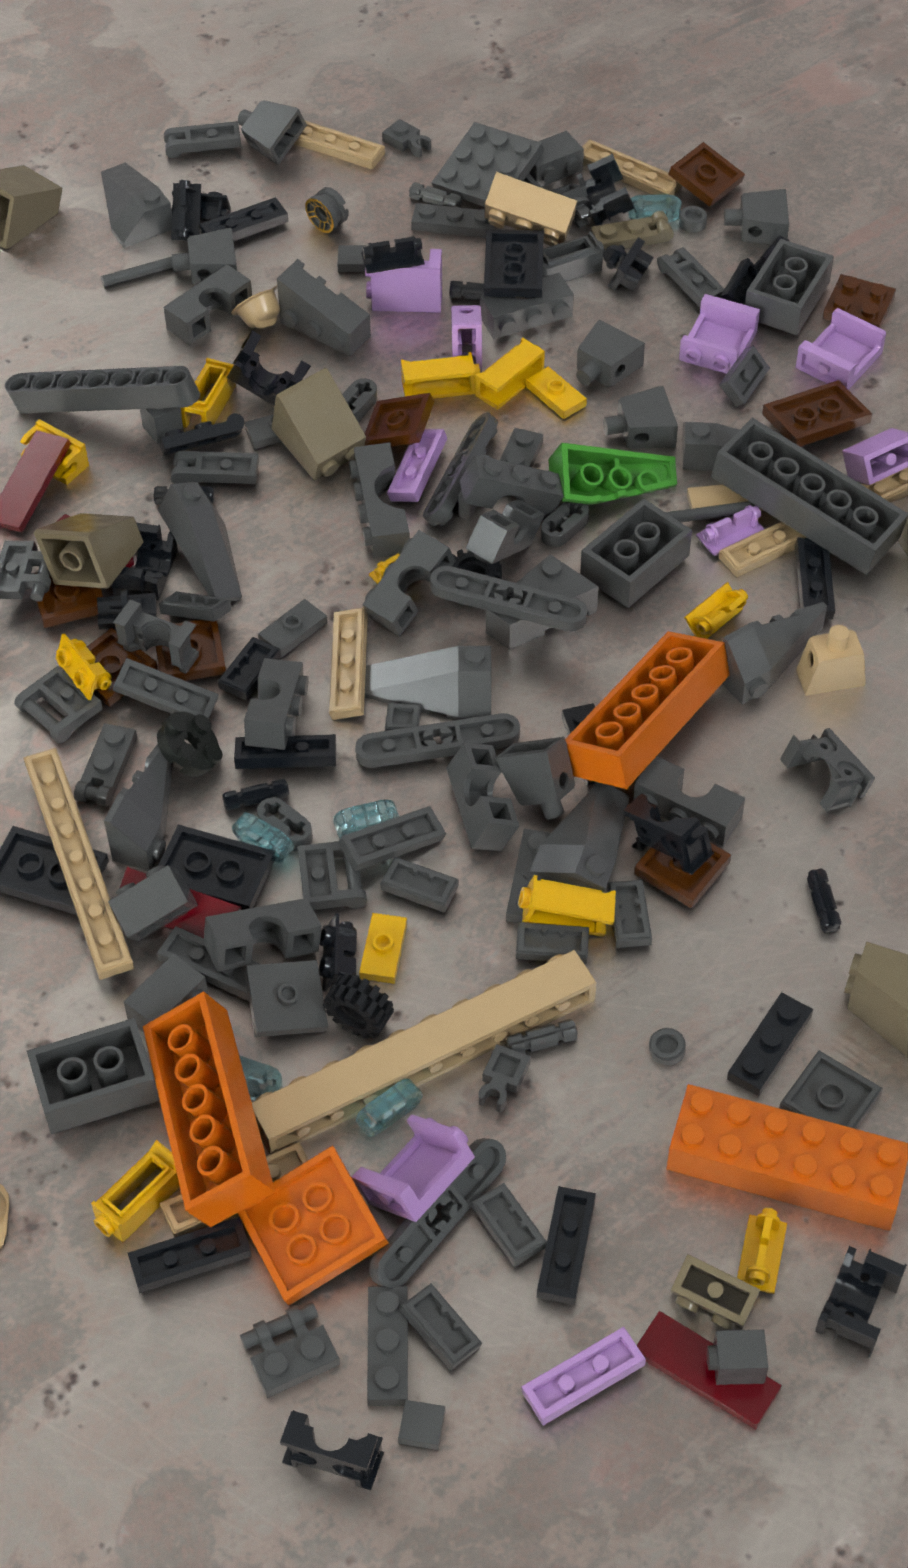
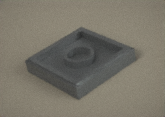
[779,1050,883,1129]

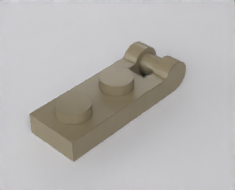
[591,211,674,250]

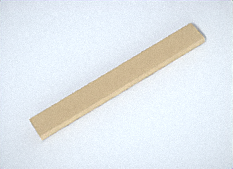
[719,468,908,578]
[23,748,134,980]

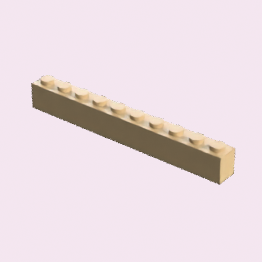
[252,950,596,1154]

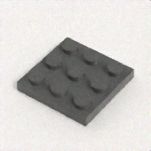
[431,122,545,207]

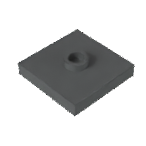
[245,960,328,1037]

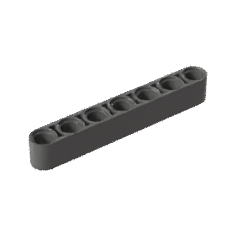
[5,366,200,413]

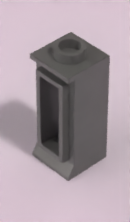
[543,231,605,281]

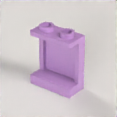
[365,249,442,313]
[679,294,760,374]
[796,308,886,390]
[352,1115,475,1222]

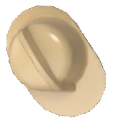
[231,285,280,329]

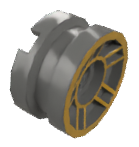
[305,187,349,233]

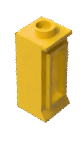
[475,337,545,410]
[401,352,480,399]
[181,358,236,428]
[518,875,616,937]
[91,1140,180,1243]

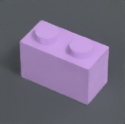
[842,428,908,485]

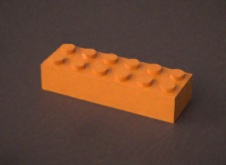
[565,631,730,789]
[143,991,275,1227]
[666,1084,908,1231]

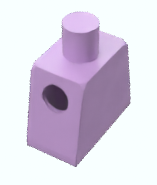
[451,305,482,373]

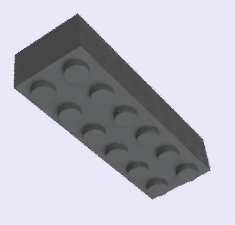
[711,417,908,575]

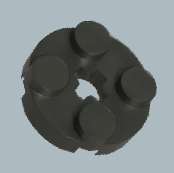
[157,711,223,777]

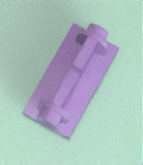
[696,505,764,556]

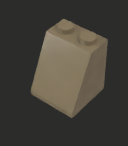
[0,165,63,249]
[271,367,366,481]
[34,513,143,589]
[844,942,908,1058]

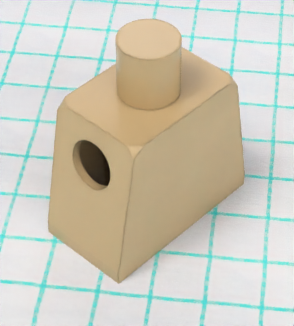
[796,625,866,696]

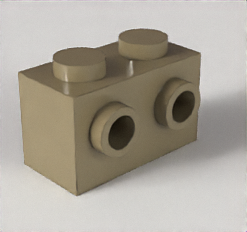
[671,1254,760,1330]

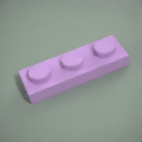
[387,429,447,502]
[521,1327,646,1425]

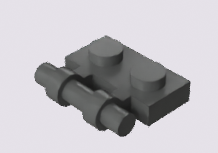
[0,541,51,601]
[240,1302,340,1398]

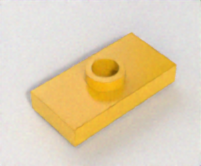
[526,366,587,419]
[359,913,407,984]

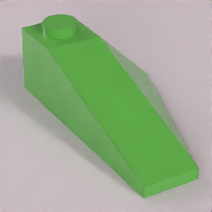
[548,443,677,505]

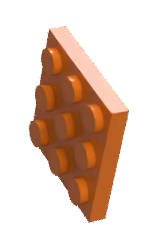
[238,1145,389,1306]

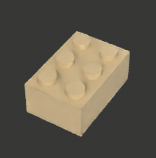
[485,172,577,246]

